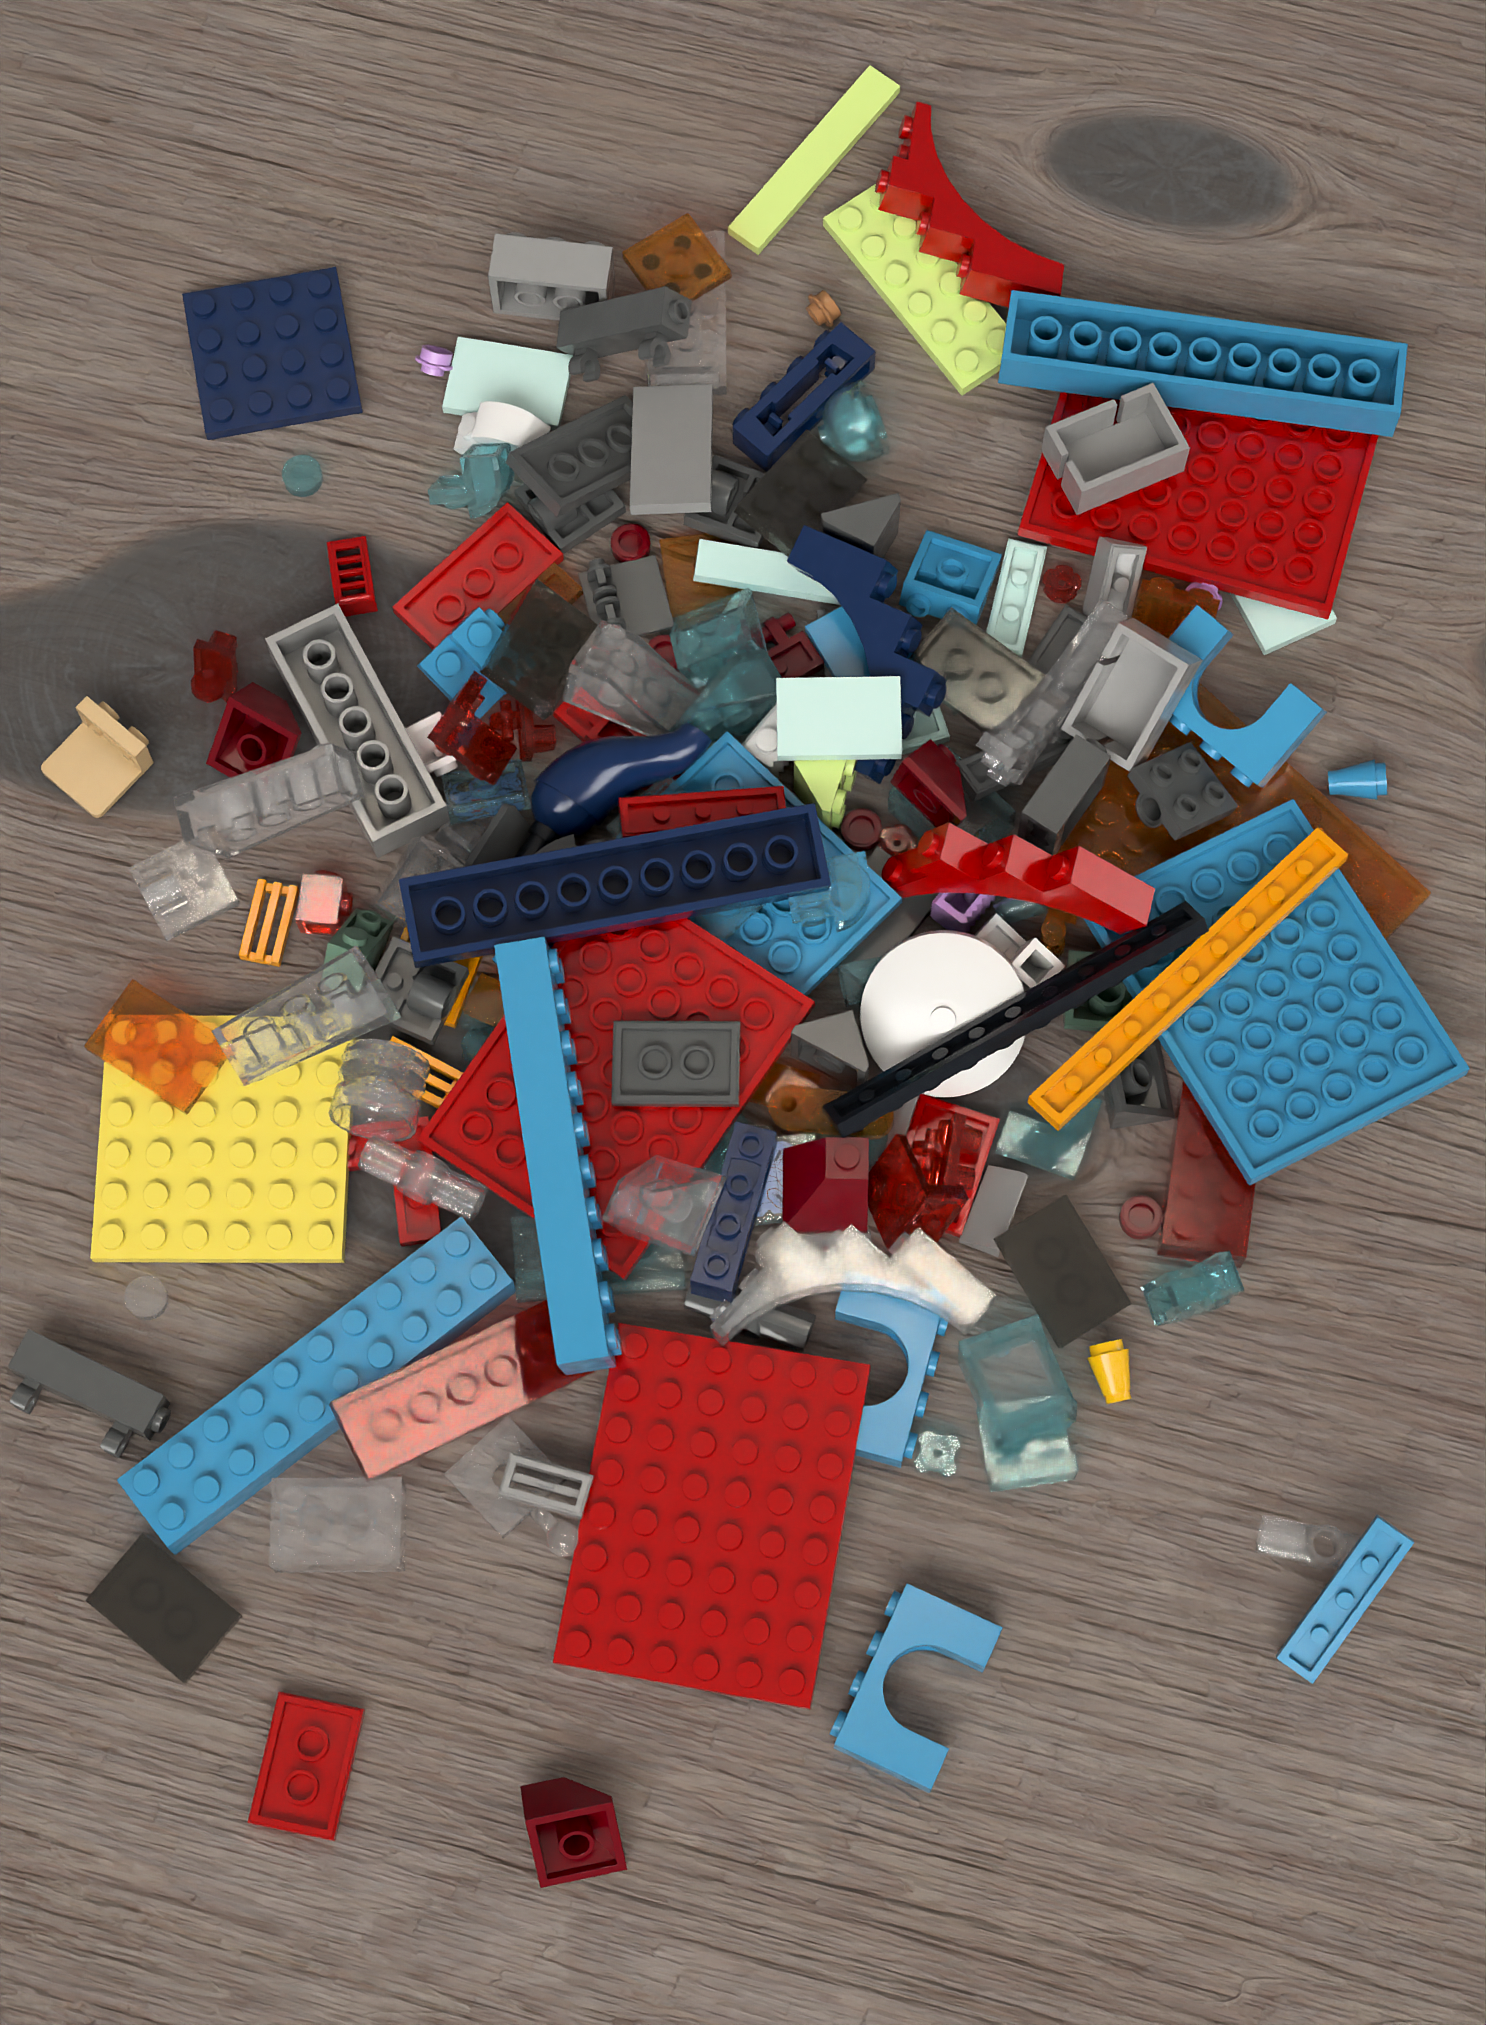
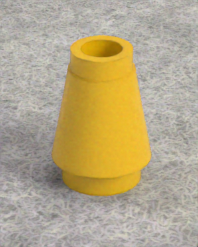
[1087,1339,1131,1404]

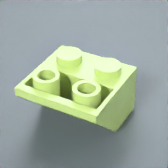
[793,760,857,831]

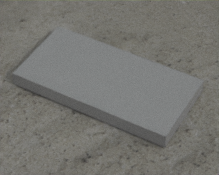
[630,384,713,515]

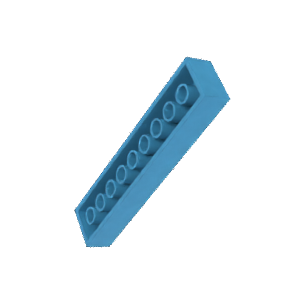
[998,290,1408,437]
[494,937,622,1375]
[117,1216,516,1555]

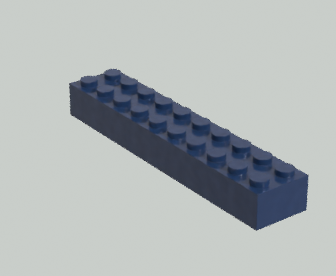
[399,803,831,968]

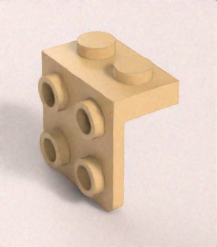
[41,696,154,818]

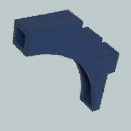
[787,525,947,784]

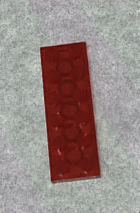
[329,1300,597,1482]

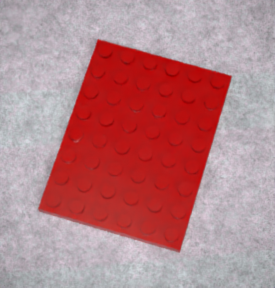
[1018,392,1379,620]
[417,918,815,1281]
[553,1323,871,1710]

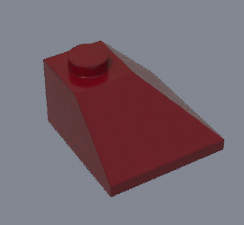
[206,682,302,802]
[890,739,967,828]
[782,1137,869,1233]
[520,1777,627,1888]

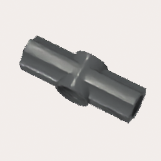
[684,1284,816,1351]

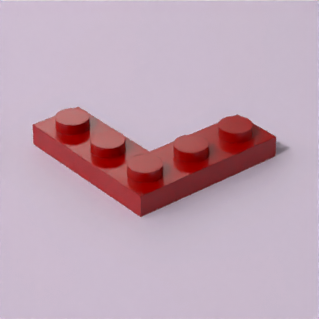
[348,1116,442,1247]

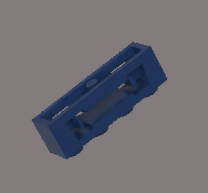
[732,322,876,473]
[690,1121,777,1304]

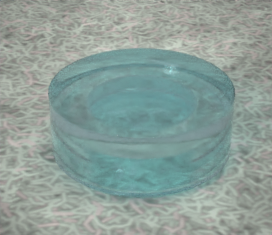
[282,455,323,497]

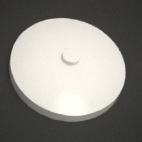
[860,930,1025,1097]

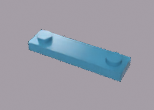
[1276,1515,1414,1684]

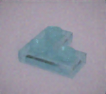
[995,1098,1102,1180]

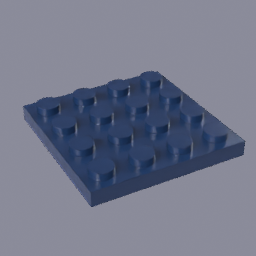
[182,267,363,440]

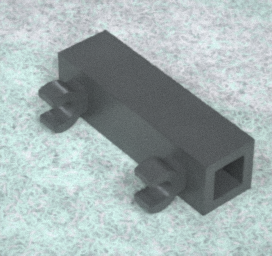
[556,286,692,382]
[8,1329,171,1459]

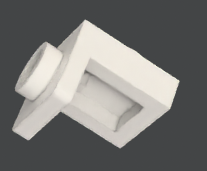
[405,711,464,777]

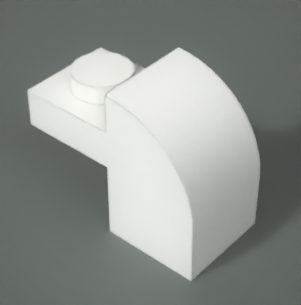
[454,401,551,462]
[974,913,1065,991]

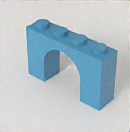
[1169,605,1327,788]
[835,1271,951,1468]
[830,1583,1003,1793]

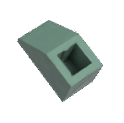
[319,908,394,998]

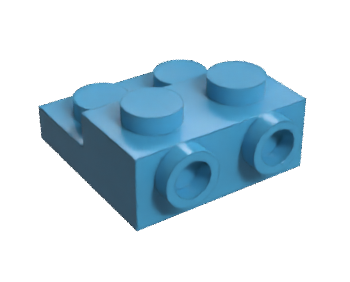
[899,530,1002,630]
[417,607,535,724]

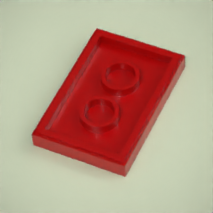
[881,1094,1000,1238]
[248,1692,365,1841]

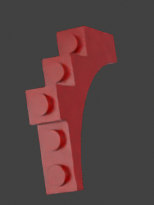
[875,102,1064,308]
[881,823,1155,934]

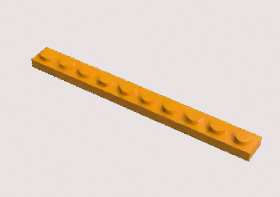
[1027,827,1348,1131]

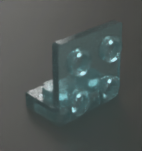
[976,1395,1079,1492]

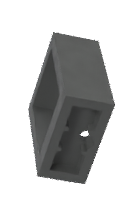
[1017,734,1111,856]

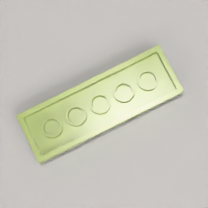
[823,184,1006,396]

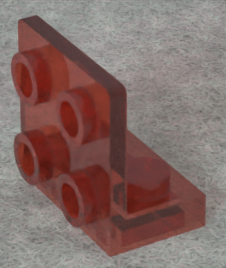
[427,670,517,785]
[868,1134,969,1253]

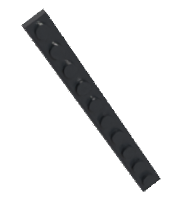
[822,901,1209,1138]

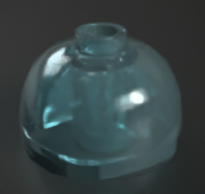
[818,380,890,463]

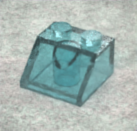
[669,588,769,689]

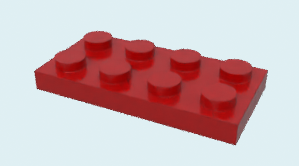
[392,502,564,650]

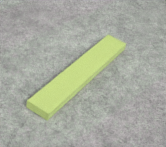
[728,65,900,255]

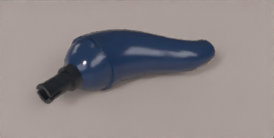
[514,723,712,858]

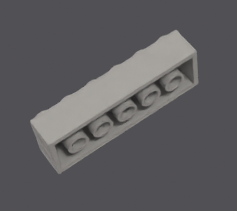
[265,603,450,858]

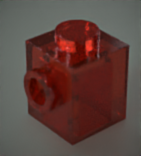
[295,870,353,936]

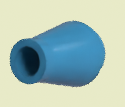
[1328,759,1387,800]

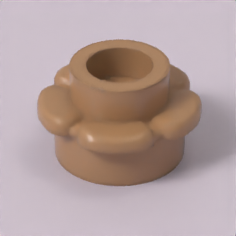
[806,290,841,327]

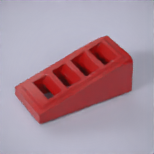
[326,536,378,617]

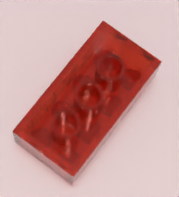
[1157,1082,1256,1268]

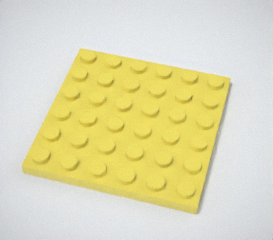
[90,1015,356,1263]

